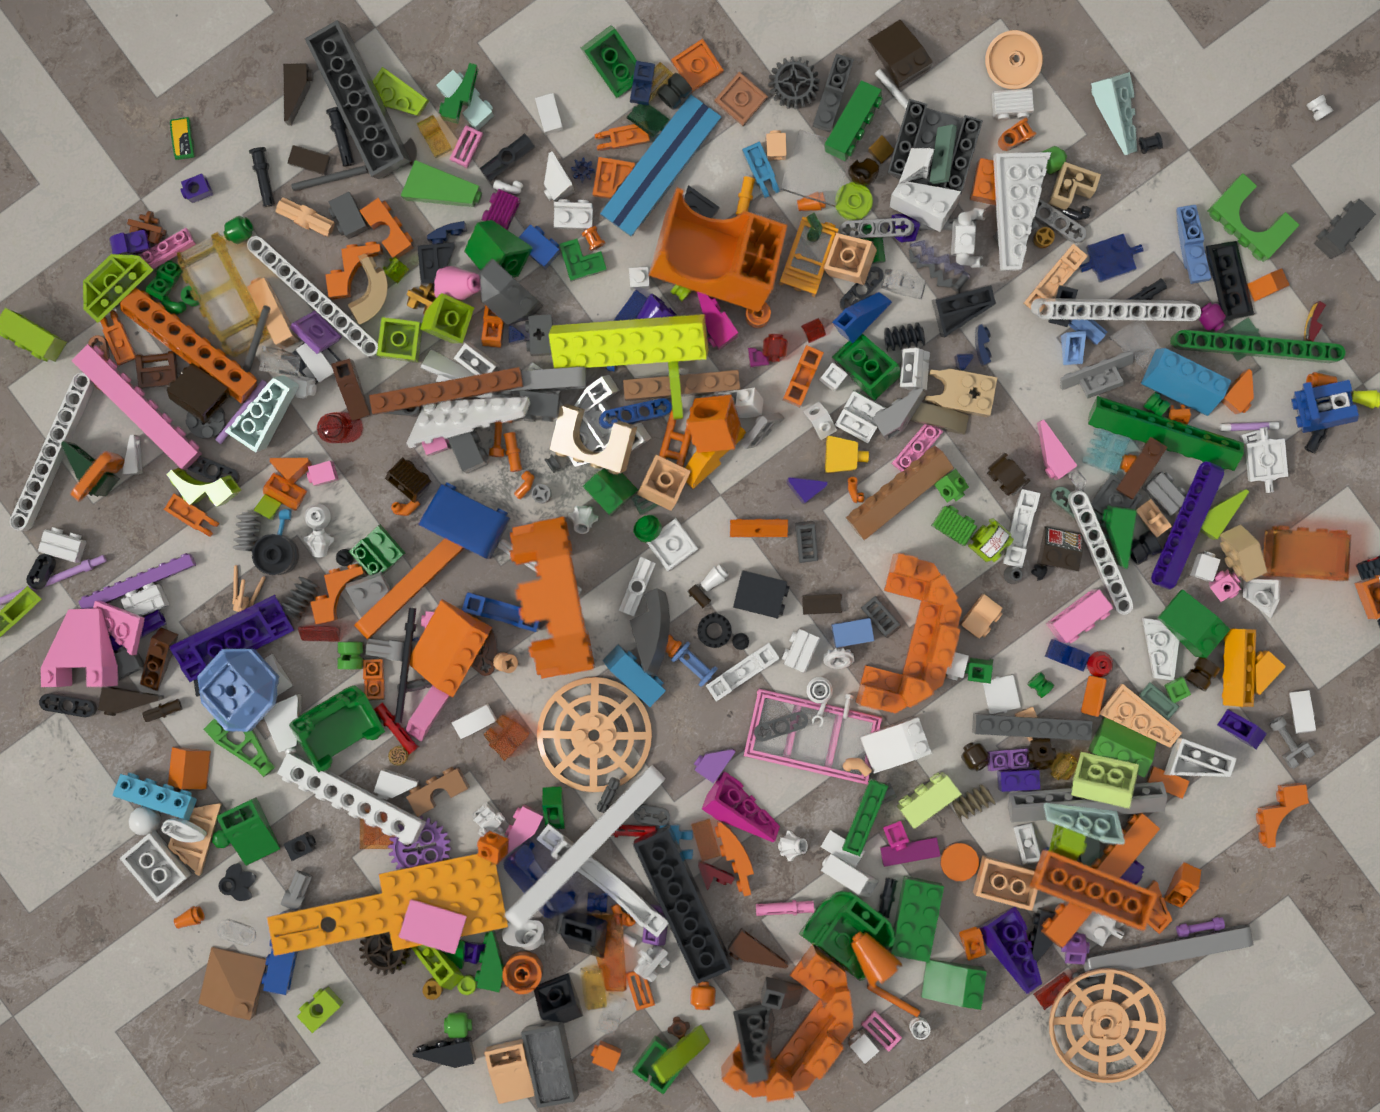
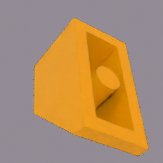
[1254,650,1286,695]

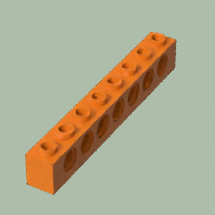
[120,287,257,404]

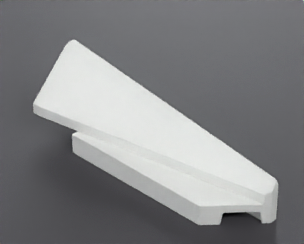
[421,350,512,399]

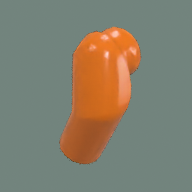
[848,477,864,503]
[391,500,421,516]

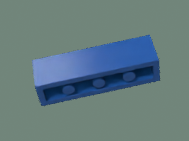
[262,912,300,995]

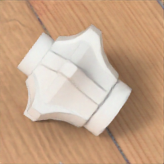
[568,505,598,534]
[304,528,334,557]
[778,831,808,861]

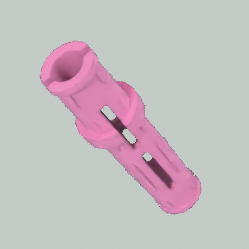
[756,900,814,916]

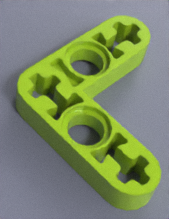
[668,361,683,420]

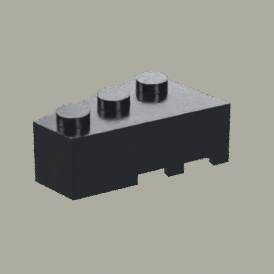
[932,285,996,338]

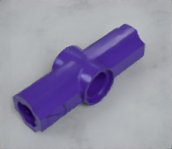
[109,610,167,652]

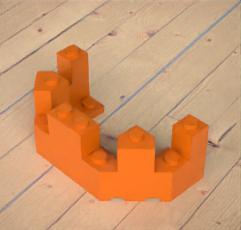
[510,516,595,679]
[856,553,962,713]
[721,945,854,1102]

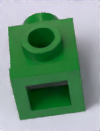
[964,658,994,684]

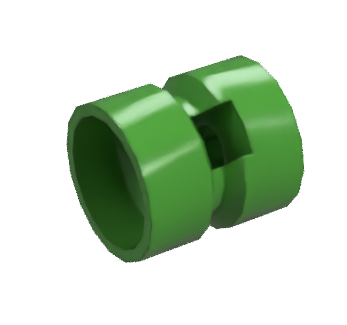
[337,642,363,669]

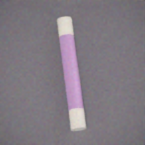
[1220,422,1279,431]

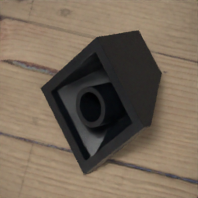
[534,973,583,1023]

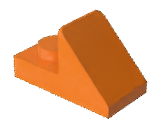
[959,927,986,961]

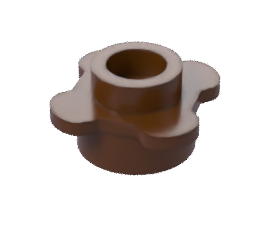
[668,1016,690,1039]

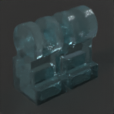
[1082,429,1130,475]

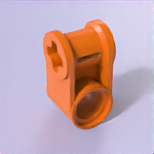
[998,118,1037,151]

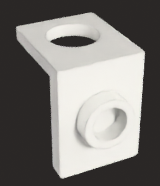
[803,402,837,440]

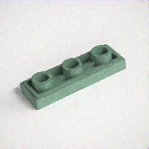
[930,124,957,184]

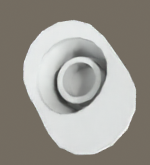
[502,920,545,951]

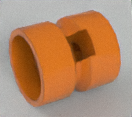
[745,303,771,329]

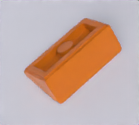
[263,473,307,511]
[1081,676,1107,717]

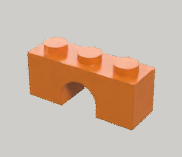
[360,198,414,261]
[783,345,824,408]

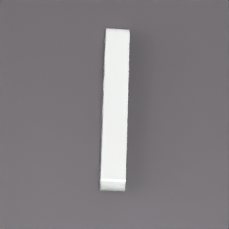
[1068,490,1133,615]

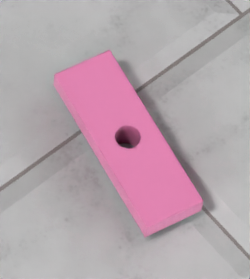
[139,228,196,269]
[891,424,943,472]

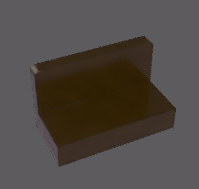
[802,594,842,615]

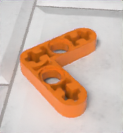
[71,451,125,501]

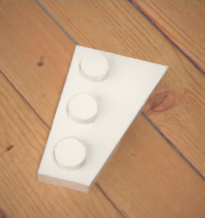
[1142,618,1179,680]

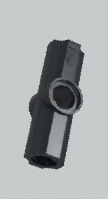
[480,133,535,182]

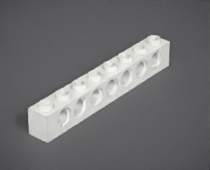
[277,752,426,845]

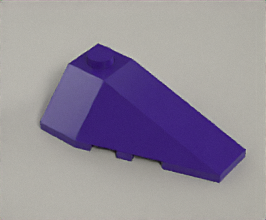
[977,906,1042,994]

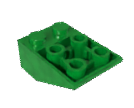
[216,797,281,866]

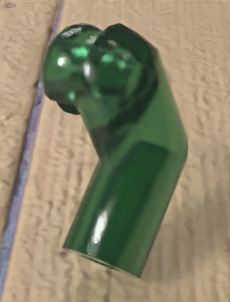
[806,212,823,242]

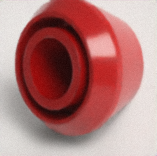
[1087,651,1113,677]

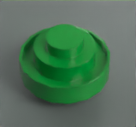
[633,515,662,543]

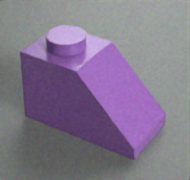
[694,748,735,784]

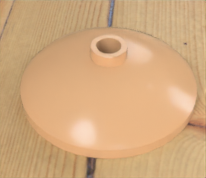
[985,30,1043,89]

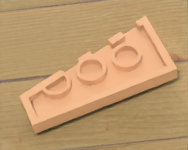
[1100,684,1182,747]

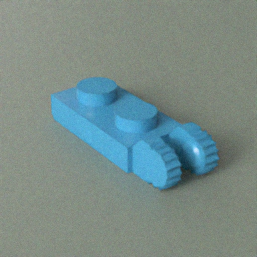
[742,141,780,198]

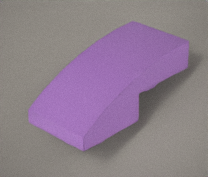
[987,748,1029,771]

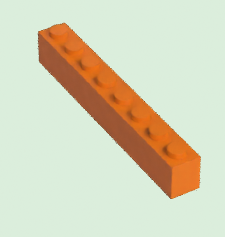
[1041,813,1160,948]

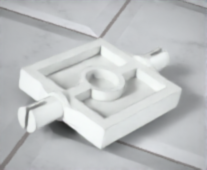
[1244,427,1288,493]
[1076,912,1124,946]

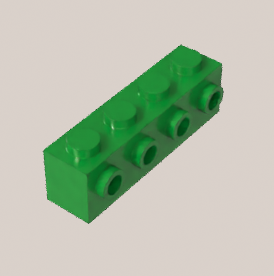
[824,80,883,162]

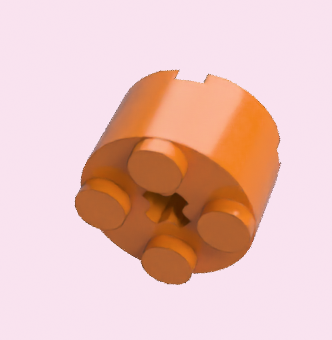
[503,951,543,994]

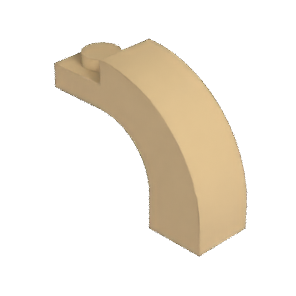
[347,253,387,325]

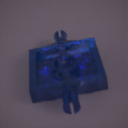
[1079,234,1143,283]

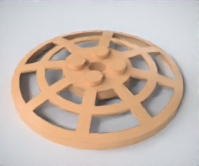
[537,677,652,792]
[1049,968,1166,1083]

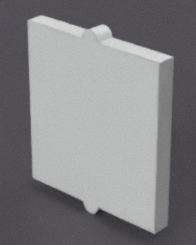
[982,675,1021,714]

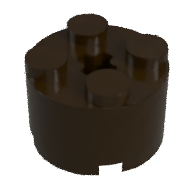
[987,453,1031,496]

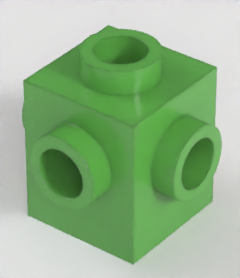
[934,469,969,503]

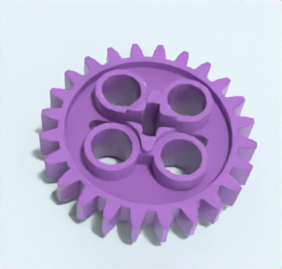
[388,816,451,870]

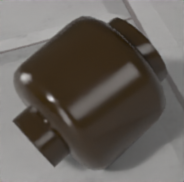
[961,742,990,772]

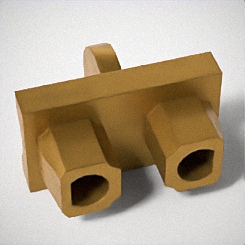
[406,283,436,314]

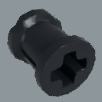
[1139,132,1163,154]

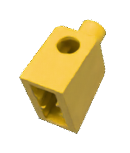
[825,436,869,474]

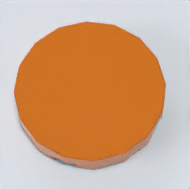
[940,842,979,881]

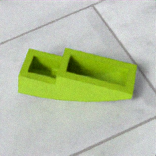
[0,586,42,637]

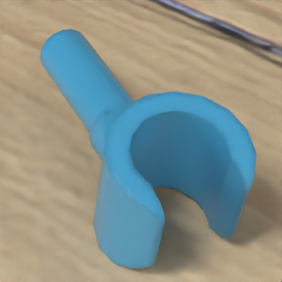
[277,509,292,535]

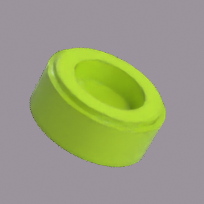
[457,975,477,995]

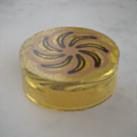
[388,746,409,766]

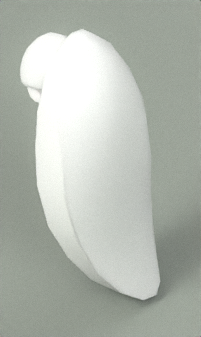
[161,818,207,842]

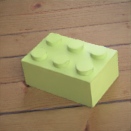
[1071,752,1139,809]
[897,772,961,829]

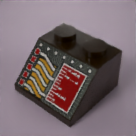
[1037,526,1083,572]

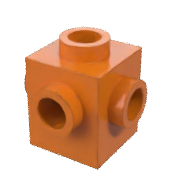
[477,831,509,864]

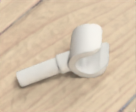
[812,701,828,727]

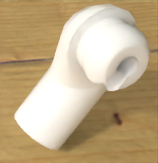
[493,180,523,194]

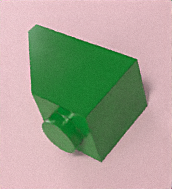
[542,786,565,829]

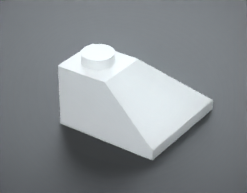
[544,152,575,202]

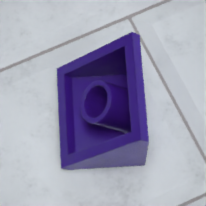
[786,477,827,504]

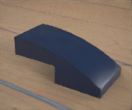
[630,61,655,106]

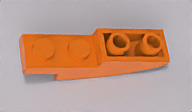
[715,821,754,896]

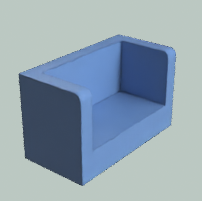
[831,618,874,648]

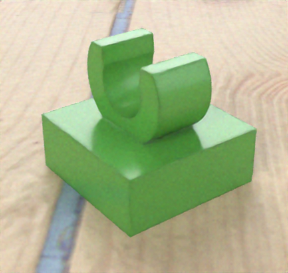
[1164,677,1191,703]

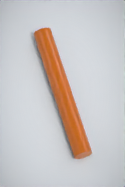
[866,984,920,1017]

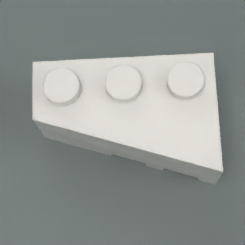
[1163,738,1237,777]

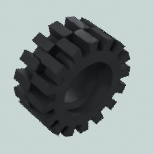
[697,613,732,648]

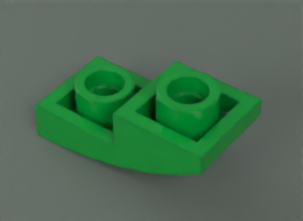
[146,260,184,301]

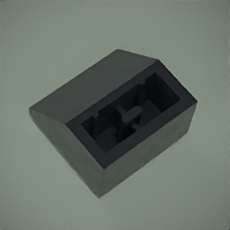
[561,911,608,958]

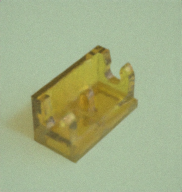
[580,966,607,1010]

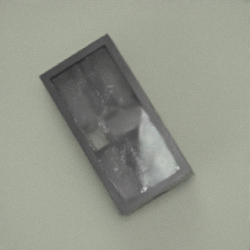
[521,1021,579,1108]

